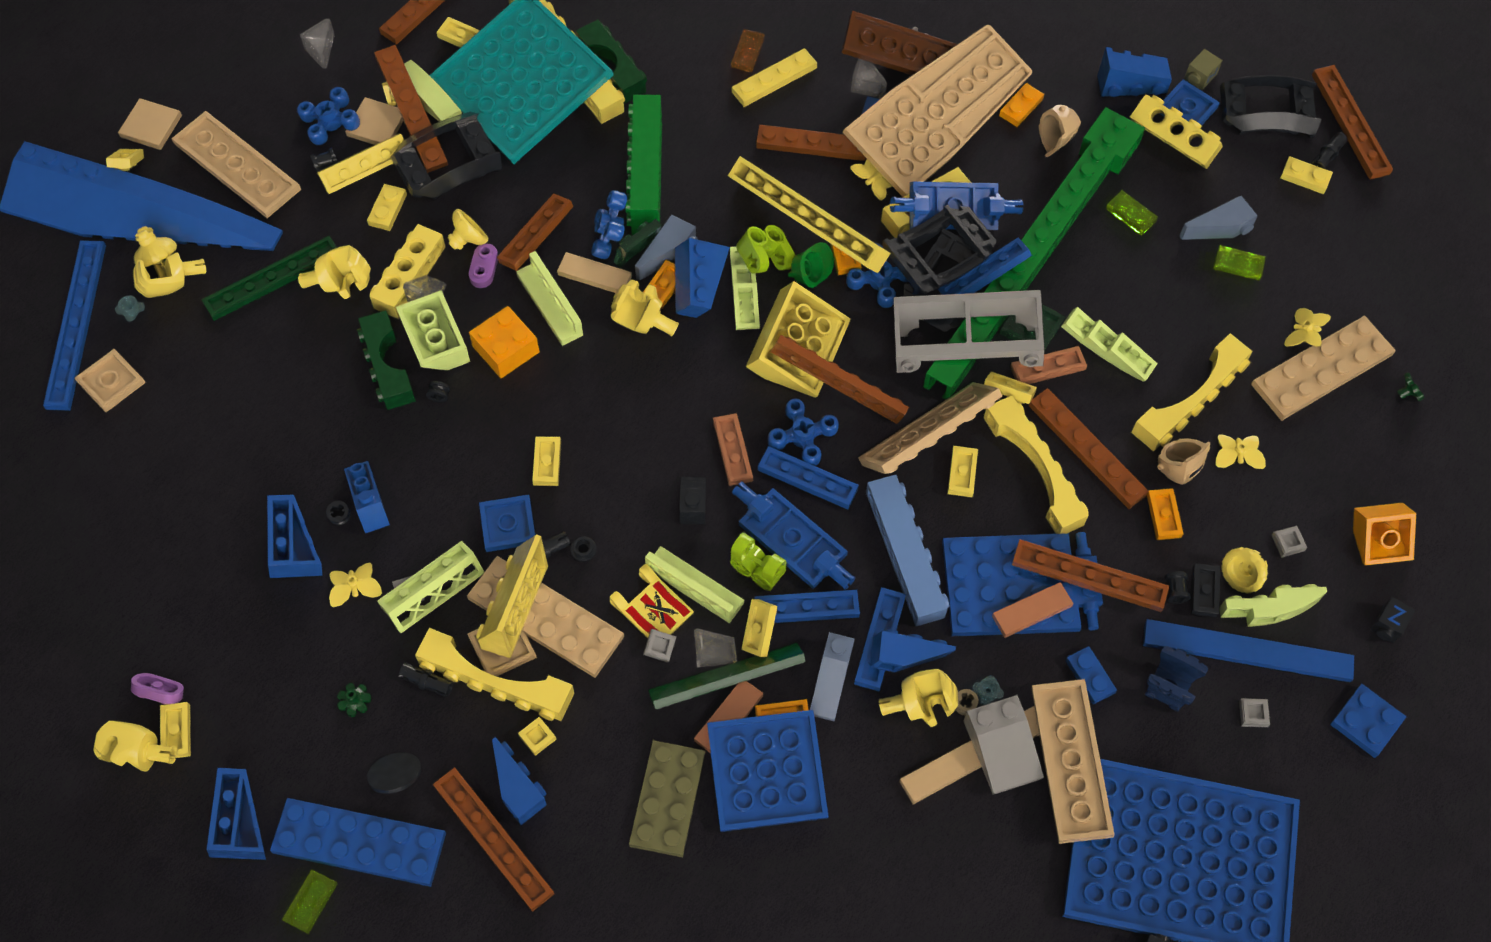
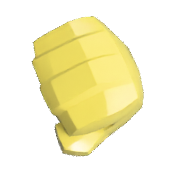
[298,245,371,299]
[133,252,206,298]
[611,280,679,336]
[879,669,958,727]
[93,721,177,772]

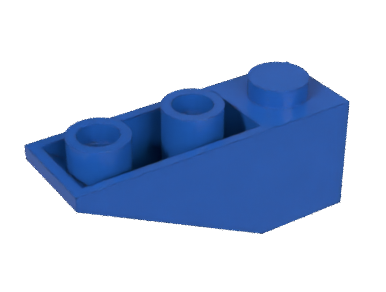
[344,461,390,533]
[870,629,956,672]
[492,737,547,825]

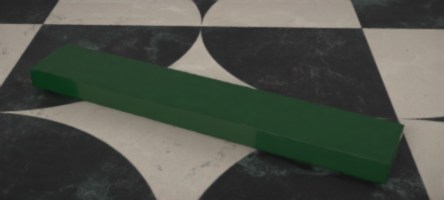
[201,235,337,321]
[648,643,805,709]

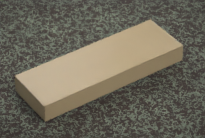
[557,252,632,293]

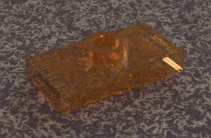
[731,29,765,72]

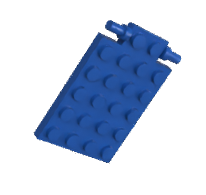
[942,532,1103,636]

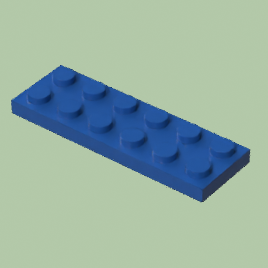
[270,798,446,887]

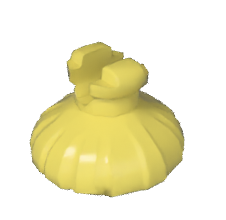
[448,209,488,250]
[134,226,177,267]
[1221,547,1268,594]

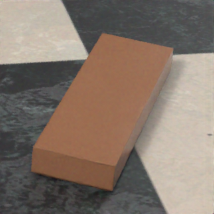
[1010,346,1087,384]
[713,413,753,486]
[992,582,1074,638]
[694,681,763,753]

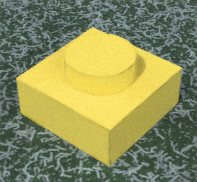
[518,717,556,756]

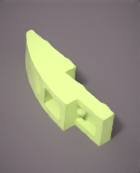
[1219,584,1327,627]

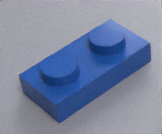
[1065,646,1117,705]

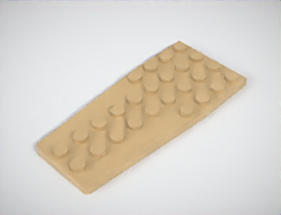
[843,25,1032,197]

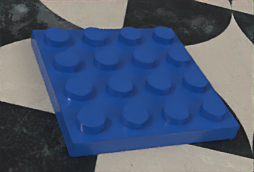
[707,710,829,832]

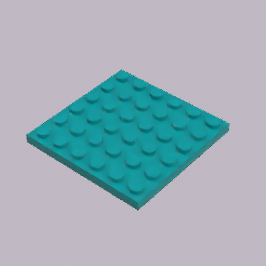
[429,0,614,164]

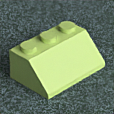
[396,290,470,370]

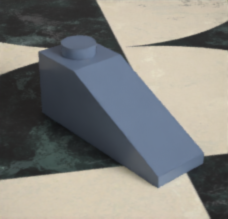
[1179,196,1258,240]
[635,215,697,280]
[810,632,854,721]

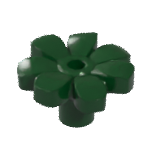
[1397,372,1424,401]
[337,683,371,717]

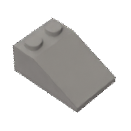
[964,695,1044,795]

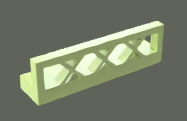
[516,251,583,346]
[377,541,484,633]
[645,546,744,623]

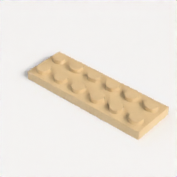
[171,111,301,218]
[1251,316,1396,421]
[858,382,1002,474]
[467,556,624,678]
[1032,679,1115,844]

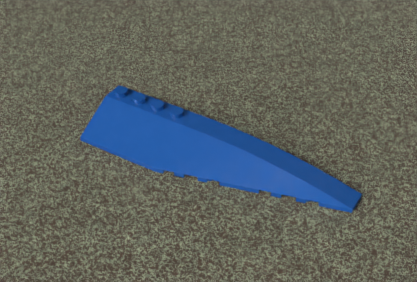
[0,141,283,251]

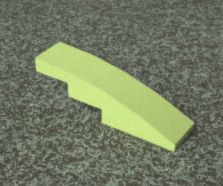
[404,60,462,122]
[730,247,760,330]
[1061,307,1158,382]

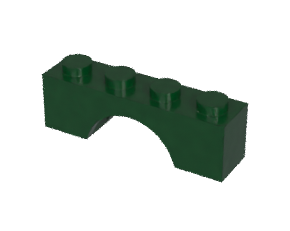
[576,20,647,104]
[357,310,416,410]

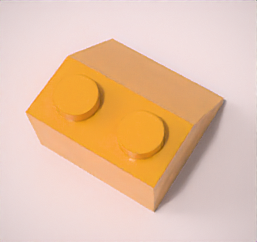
[1353,503,1416,565]

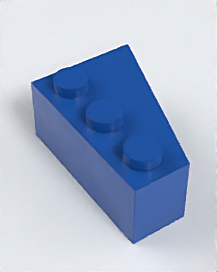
[1097,47,1172,97]
[675,238,730,318]
[267,495,323,578]
[207,768,266,860]

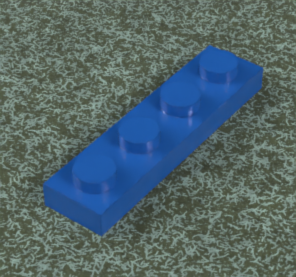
[938,237,1032,295]
[758,446,859,509]
[854,587,906,691]
[755,590,860,623]

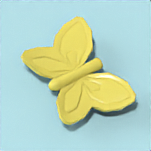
[850,159,893,201]
[1284,308,1331,347]
[1216,434,1266,469]
[329,563,382,607]

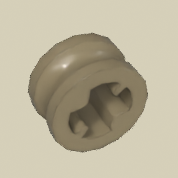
[955,689,979,716]

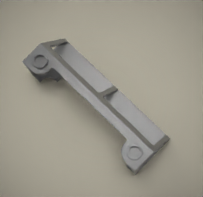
[894,290,1044,373]

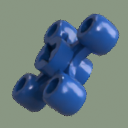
[297,87,360,145]
[591,190,627,259]
[846,243,908,308]
[768,399,839,466]

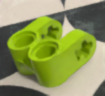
[736,225,795,273]
[730,532,786,591]

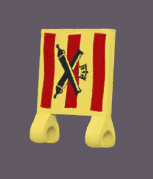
[610,564,694,638]

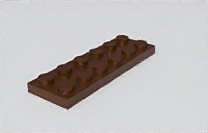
[841,11,958,76]

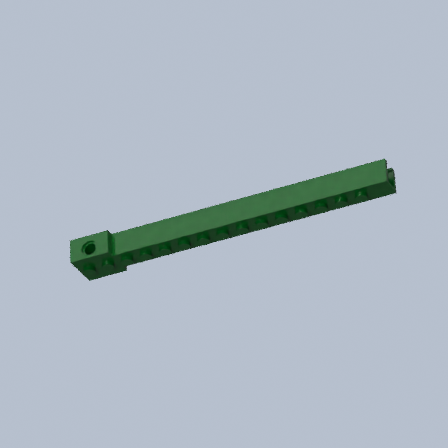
[923,107,1145,400]

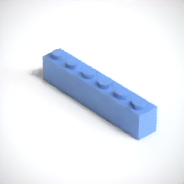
[866,475,949,626]

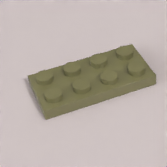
[629,740,705,858]

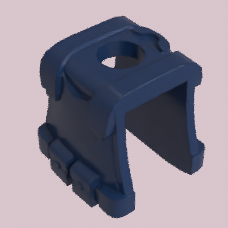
[1145,646,1208,712]

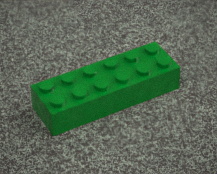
[626,95,662,236]

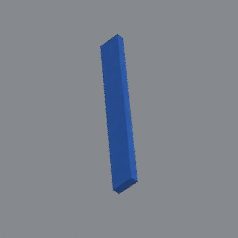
[43,241,106,411]
[1143,619,1354,682]

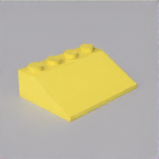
[746,281,851,398]
[477,535,548,658]

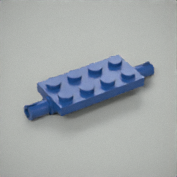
[890,181,1023,231]
[732,481,855,590]

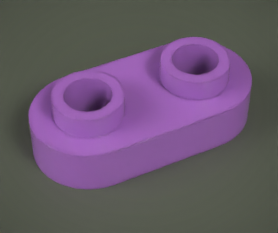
[469,244,498,288]
[131,673,184,705]

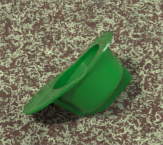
[788,242,834,288]

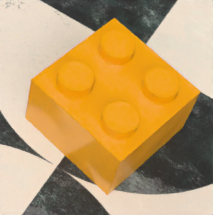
[469,306,539,379]

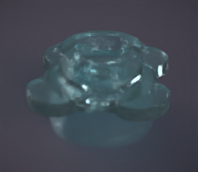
[115,296,145,321]
[973,676,1004,705]

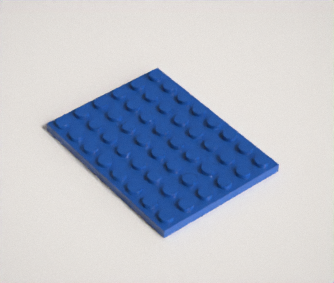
[1062,759,1300,942]

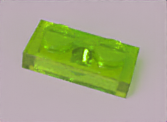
[1106,190,1158,236]
[1213,245,1266,280]
[282,870,337,934]

